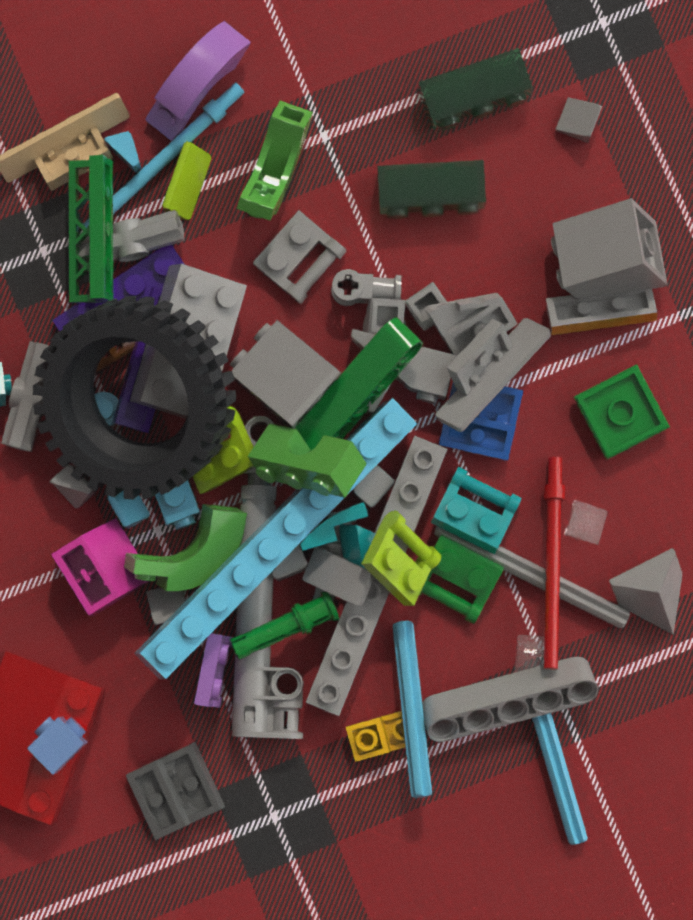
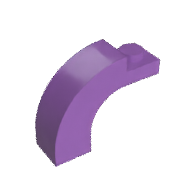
[145,21,251,141]

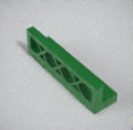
[69,155,113,303]

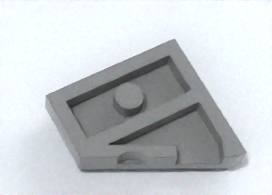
[424,293,518,356]

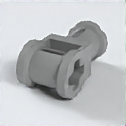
[331,269,401,306]

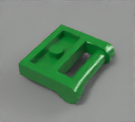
[419,534,504,625]

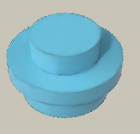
[94,392,118,426]

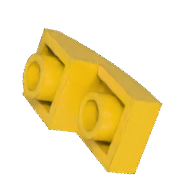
[346,711,427,762]

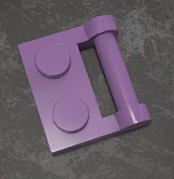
[194,633,234,708]

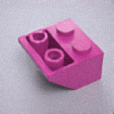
[51,518,149,616]

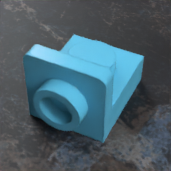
[155,480,201,530]

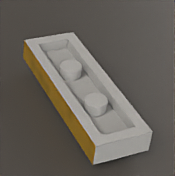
[546,289,657,335]

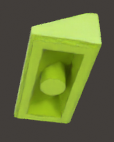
[162,141,211,221]

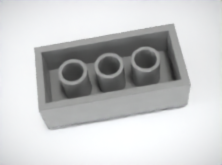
[130,264,247,419]

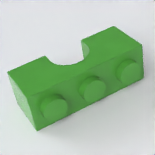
[247,423,367,498]

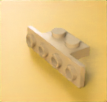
[0,93,130,191]

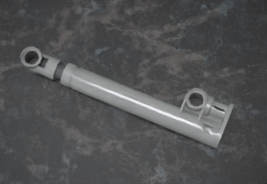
[232,416,304,739]

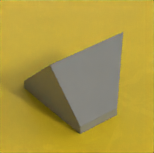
[609,548,683,635]

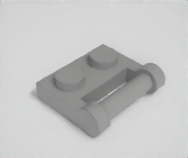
[253,210,347,304]

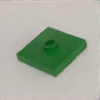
[573,364,670,460]

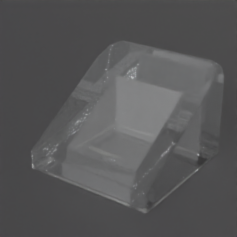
[564,500,608,545]
[514,635,544,673]

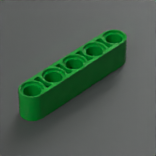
[295,317,423,451]

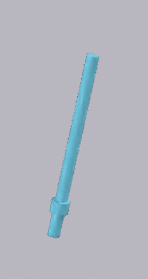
[83,82,245,227]

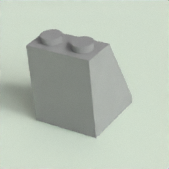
[551,198,668,299]
[230,320,341,429]

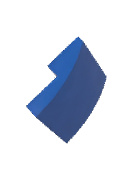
[439,382,523,461]

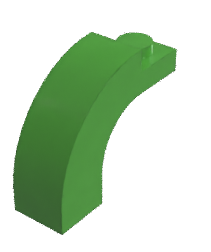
[237,101,313,220]
[124,504,247,591]

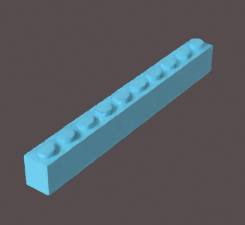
[134,398,417,679]

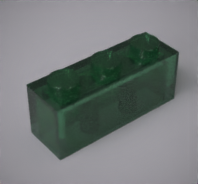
[418,48,533,130]
[377,160,486,219]

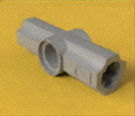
[79,210,185,268]
[1,341,49,452]

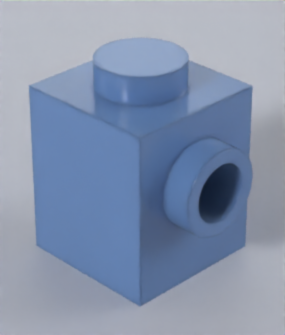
[27,716,88,775]

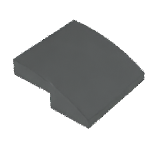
[126,742,225,840]

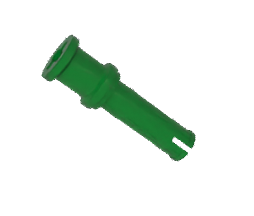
[229,591,339,660]

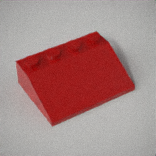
[0,651,106,825]

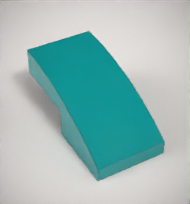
[301,502,368,551]

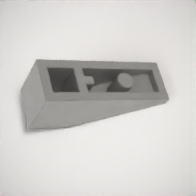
[351,329,456,404]

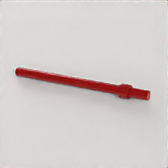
[543,457,565,670]

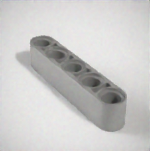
[422,657,598,742]

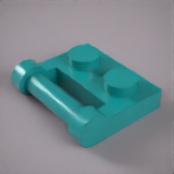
[431,467,522,555]

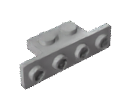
[435,318,551,432]

